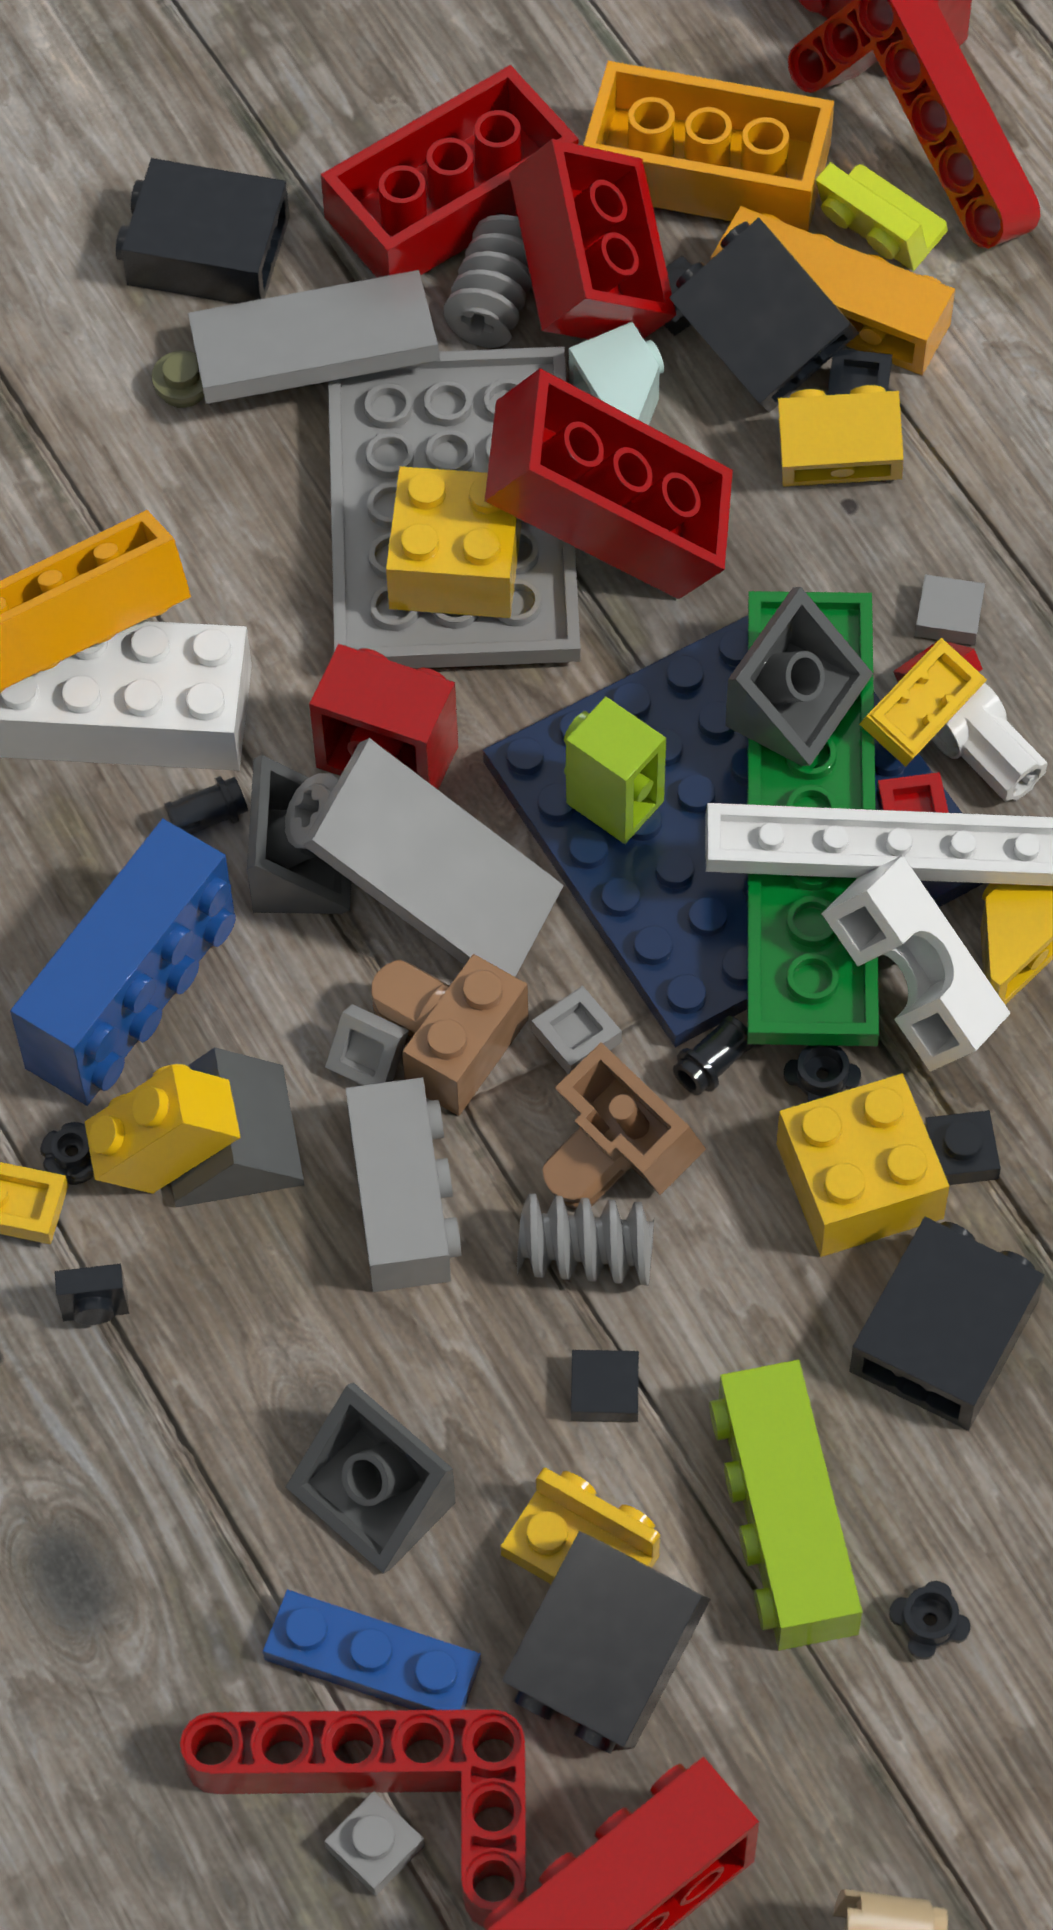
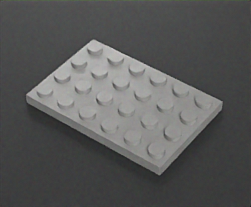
[328,347,581,668]

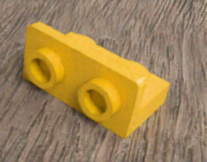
[500,1467,660,1584]

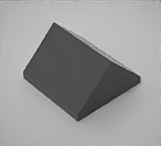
[725,587,873,766]
[247,755,352,914]
[171,1047,304,1208]
[286,1382,456,1573]

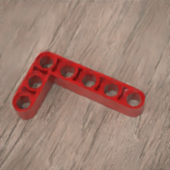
[788,0,1040,248]
[180,1709,527,1927]

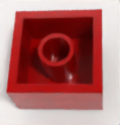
[309,643,458,790]

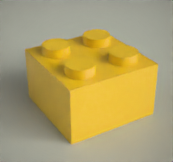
[386,466,522,618]
[776,1073,950,1257]

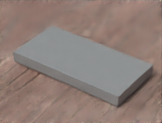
[188,270,440,404]
[302,738,564,977]

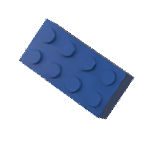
[10,818,236,1106]

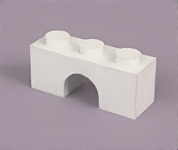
[822,855,1010,1072]

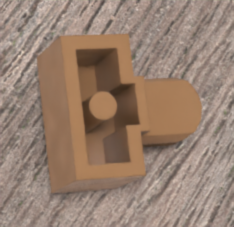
[372,954,529,1116]
[542,1042,706,1209]

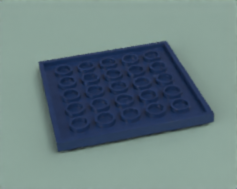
[483,615,984,1048]

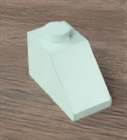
[569,322,664,425]

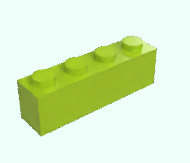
[709,1359,863,1651]

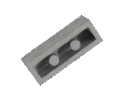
[345,1077,462,1292]

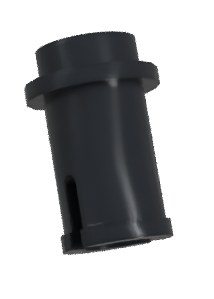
[164,776,248,834]
[673,1015,755,1095]

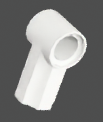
[932,683,1047,802]

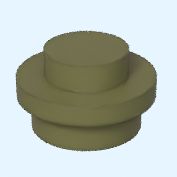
[152,350,204,408]

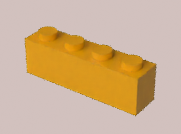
[711,206,955,376]
[0,510,191,693]

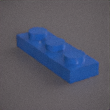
[263,1589,481,1710]

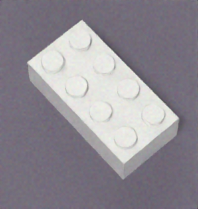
[0,621,252,771]

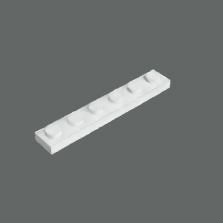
[705,803,1053,886]

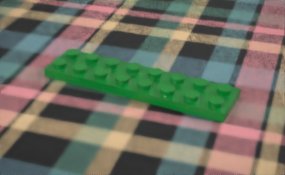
[747,591,879,1046]

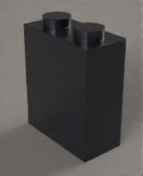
[116,158,290,304]
[669,217,859,412]
[849,1216,1045,1431]
[502,1531,711,1754]

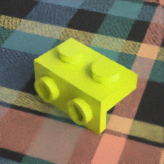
[815,162,948,272]

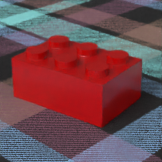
[509,139,676,339]

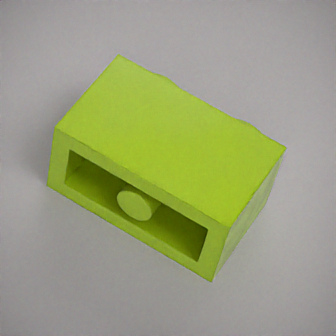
[564,696,666,844]

